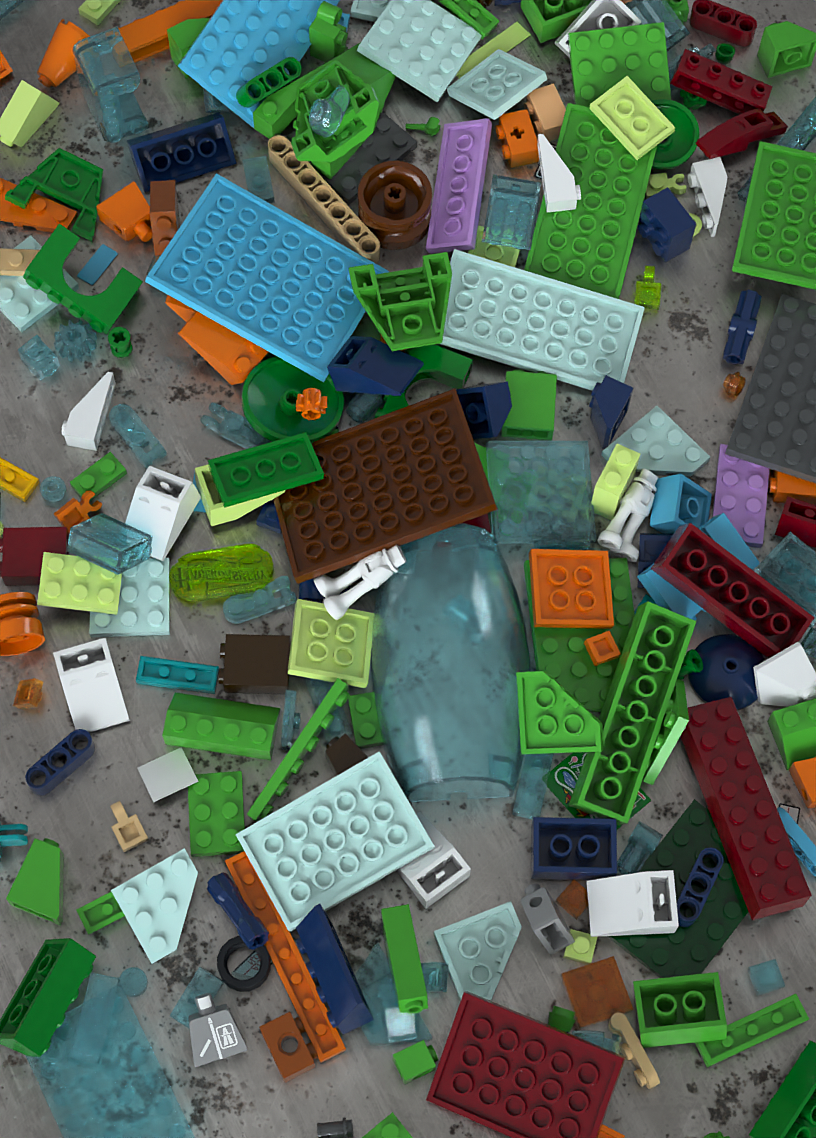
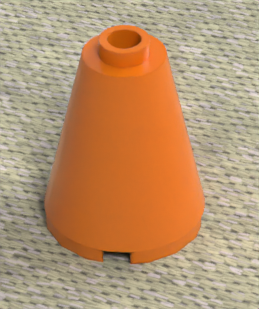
[37,19,100,88]

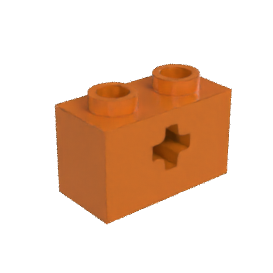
[495,109,539,168]

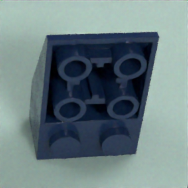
[327,336,424,396]

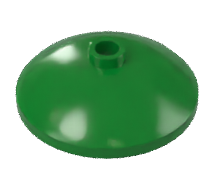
[651,99,700,169]

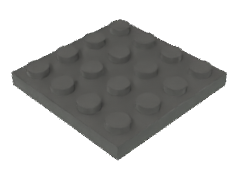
[286,111,417,205]

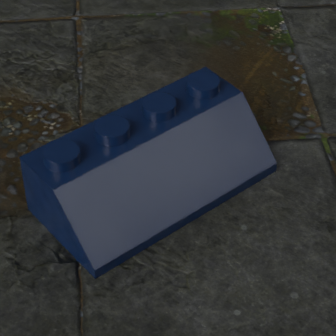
[127,112,237,192]
[295,904,374,1035]

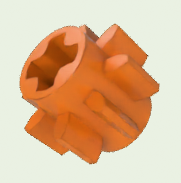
[296,388,327,420]

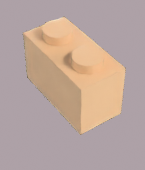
[524,83,566,142]

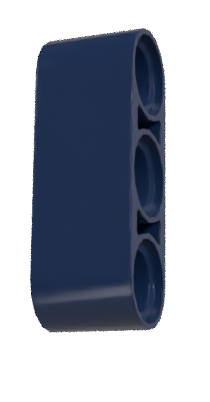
[25,729,95,796]
[676,847,723,927]

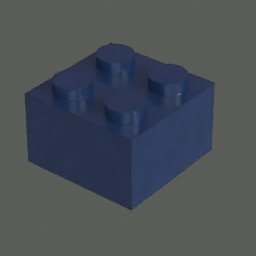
[638,187,696,262]

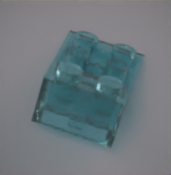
[482,174,541,250]

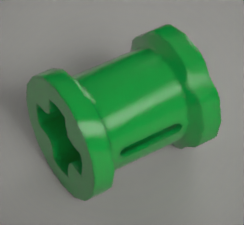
[108,327,133,358]
[677,649,703,680]

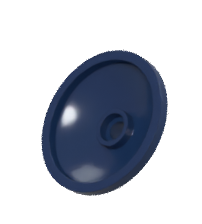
[688,634,765,710]

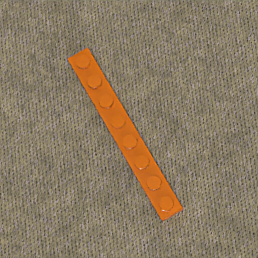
[225,851,346,1063]

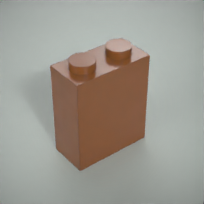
[150,180,180,256]

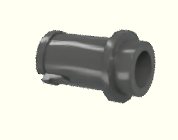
[317,1117,354,1138]

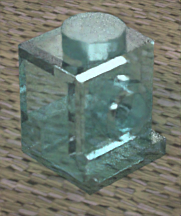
[18,335,60,381]

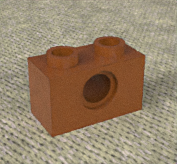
[259,1012,318,1083]

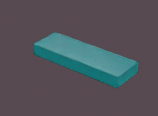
[136,656,219,694]

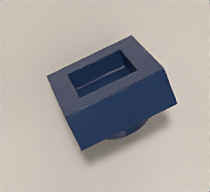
[256,500,282,534]

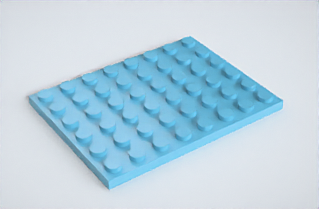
[145,173,389,383]

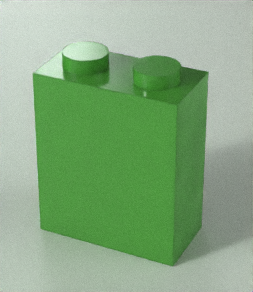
[501,370,557,440]

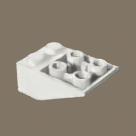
[119,466,201,561]
[53,638,130,732]
[396,812,471,909]
[586,870,679,937]

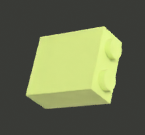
[589,443,641,521]

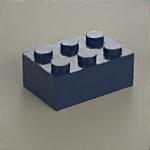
[531,817,617,880]

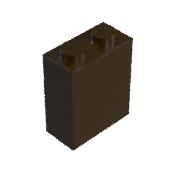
[219,634,291,695]

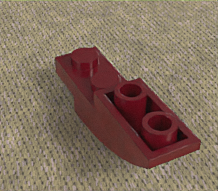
[696,108,788,159]

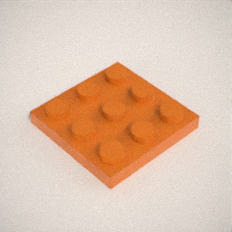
[529,549,614,629]

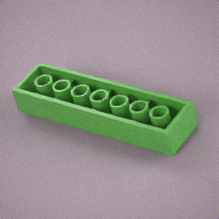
[568,601,697,825]

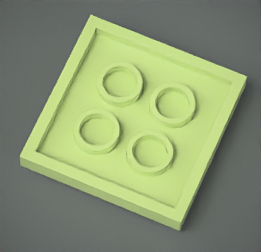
[287,599,375,688]

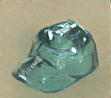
[308,85,350,138]

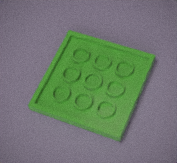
[568,22,671,108]

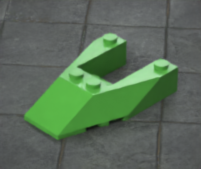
[253,42,396,179]

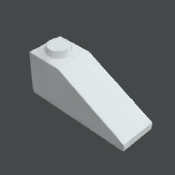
[537,134,581,212]
[62,372,116,451]

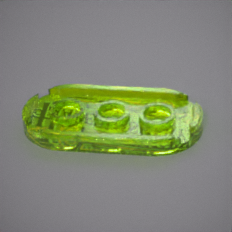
[169,544,274,601]

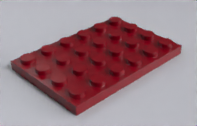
[426,991,626,1138]

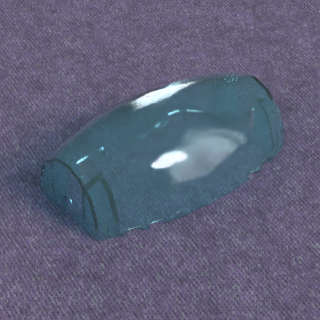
[371,523,530,802]

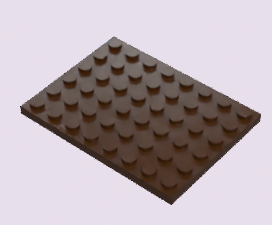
[273,388,497,584]

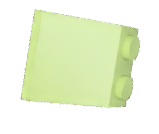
[195,465,285,526]

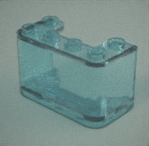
[73,27,149,143]

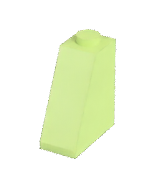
[0,80,59,147]

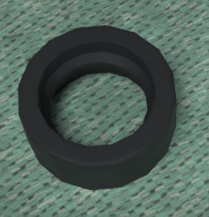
[217,936,271,992]

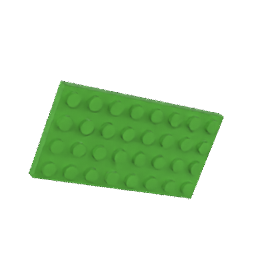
[524,103,657,299]

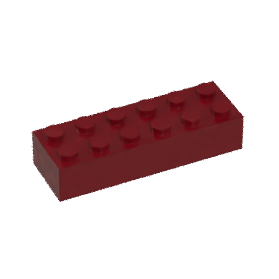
[651,523,815,658]

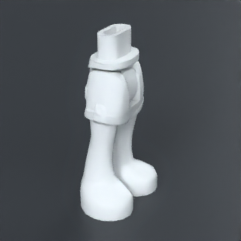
[597,469,658,562]
[314,544,407,620]

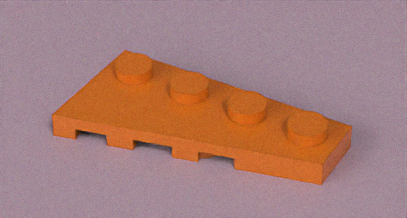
[0,178,79,233]

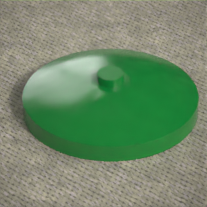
[241,356,344,443]

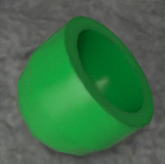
[715,43,735,65]

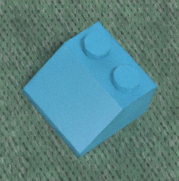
[650,473,712,534]

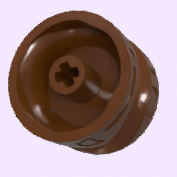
[358,161,432,250]

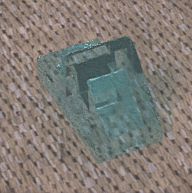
[380,982,417,1043]

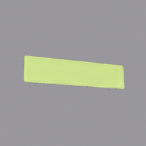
[456,22,531,79]

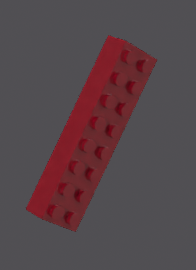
[680,697,812,920]

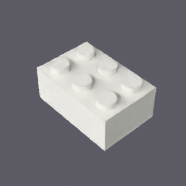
[554,0,642,58]

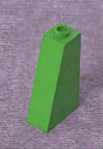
[381,904,428,1014]

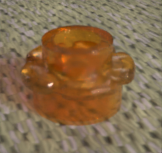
[723,372,746,396]

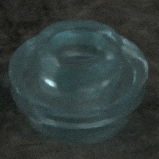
[40,476,66,502]

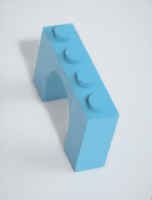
[637,513,760,621]

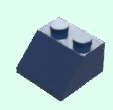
[589,375,634,449]
[456,381,512,439]

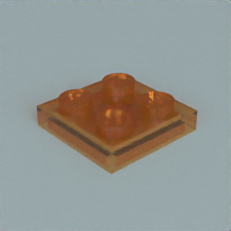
[560,956,633,1029]

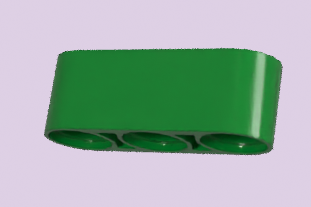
[236,57,302,108]

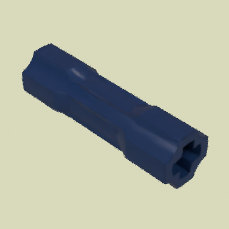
[207,872,269,950]

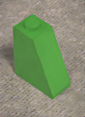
[6,838,64,926]

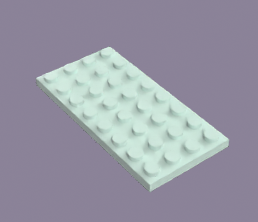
[440,249,645,391]

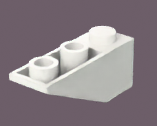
[688,157,728,237]

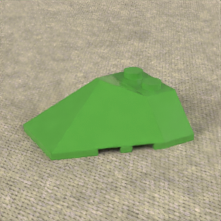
[291,59,379,162]
[348,252,452,351]

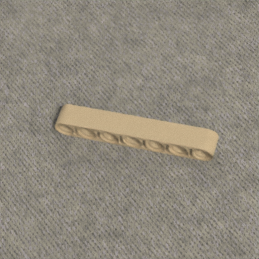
[268,135,380,264]

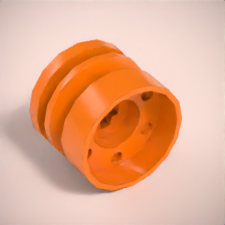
[0,592,45,656]

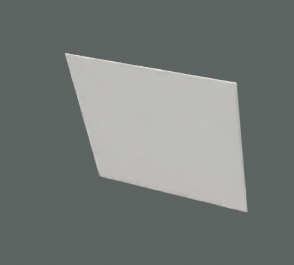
[137,747,199,802]

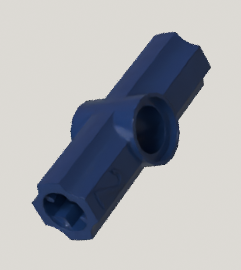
[723,289,762,365]

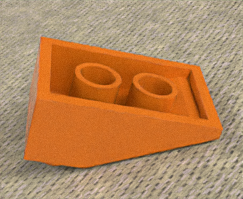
[178,311,268,385]

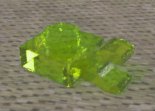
[634,266,661,310]

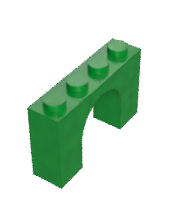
[23,224,143,335]
[374,344,473,419]

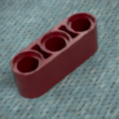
[689,0,757,47]

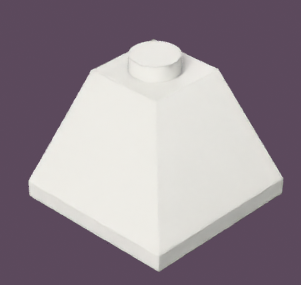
[753,642,816,707]

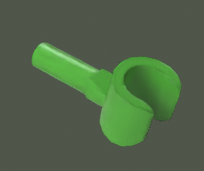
[405,117,441,136]

